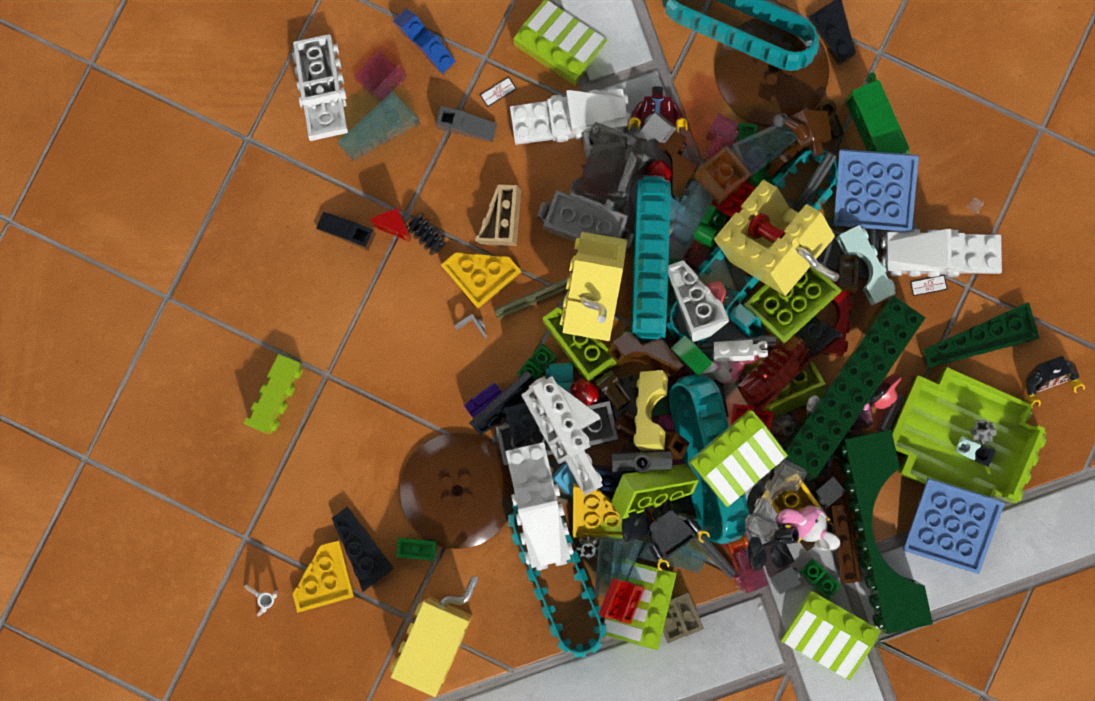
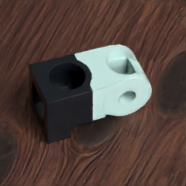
[955,436,996,467]

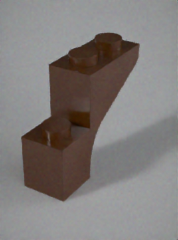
[656,131,698,201]
[607,332,684,378]
[614,411,690,460]

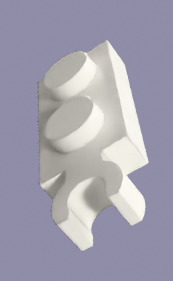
[714,340,768,362]

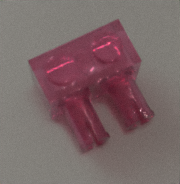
[704,113,739,162]
[733,549,768,593]

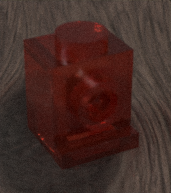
[684,240,710,271]

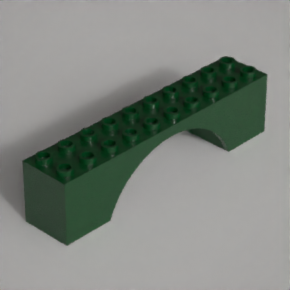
[781,295,926,480]
[836,428,933,634]

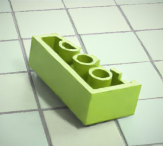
[542,307,617,382]
[243,354,303,434]
[611,464,699,519]

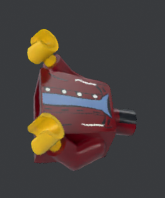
[628,86,688,132]

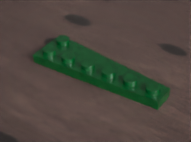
[922,302,1040,369]

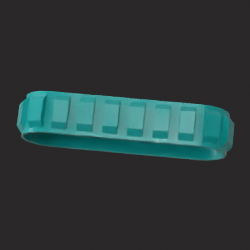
[662,0,819,71]
[631,175,671,343]
[669,374,750,544]
[508,505,606,657]

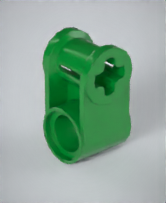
[694,223,719,253]

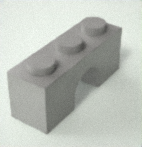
[619,113,676,173]

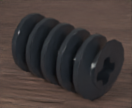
[407,213,447,255]

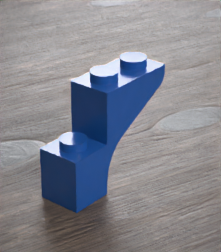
[393,8,456,74]

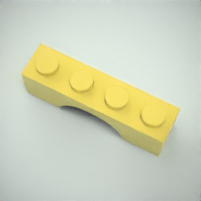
[634,370,668,452]

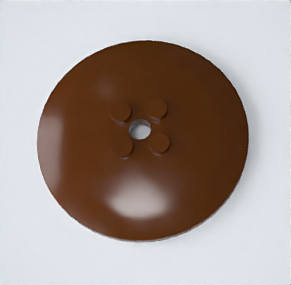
[716,18,829,127]
[400,433,515,549]

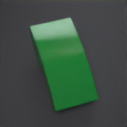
[701,205,731,232]
[670,336,712,376]
[516,344,557,380]
[799,558,842,601]

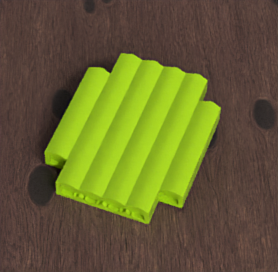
[891,367,1047,504]

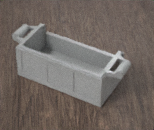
[537,190,634,249]

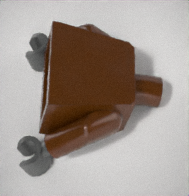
[773,110,831,156]

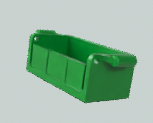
[845,72,910,154]

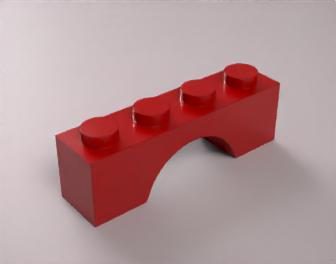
[819,279,854,357]

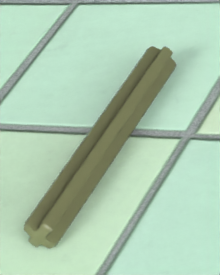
[494,277,568,319]

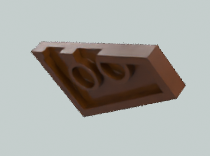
[766,140,806,177]

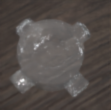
[967,197,984,214]

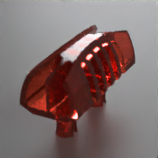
[737,335,814,411]

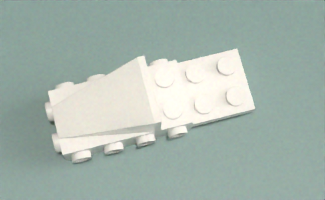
[292,34,348,141]
[510,87,631,145]
[881,229,1002,277]
[522,376,603,495]
[506,442,573,571]

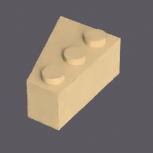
[475,185,521,246]

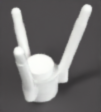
[244,585,278,616]

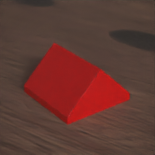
[370,208,411,242]

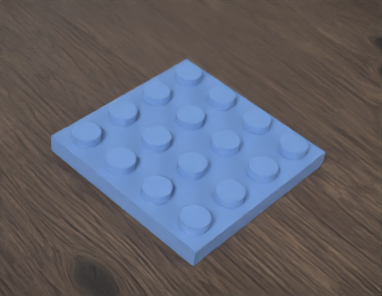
[834,149,919,232]
[903,477,1005,574]

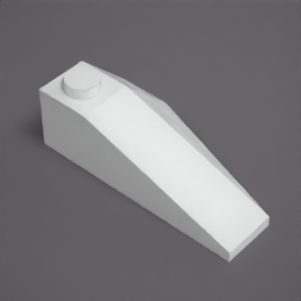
[668,260,729,342]

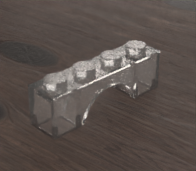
[745,459,807,542]

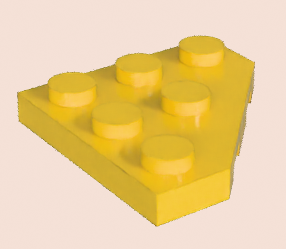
[441,253,521,309]
[573,483,624,539]
[293,540,355,613]

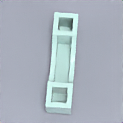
[836,225,896,306]

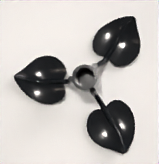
[620,451,693,542]
[747,483,799,570]

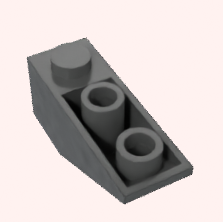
[436,106,497,142]

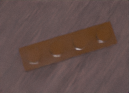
[830,504,861,584]

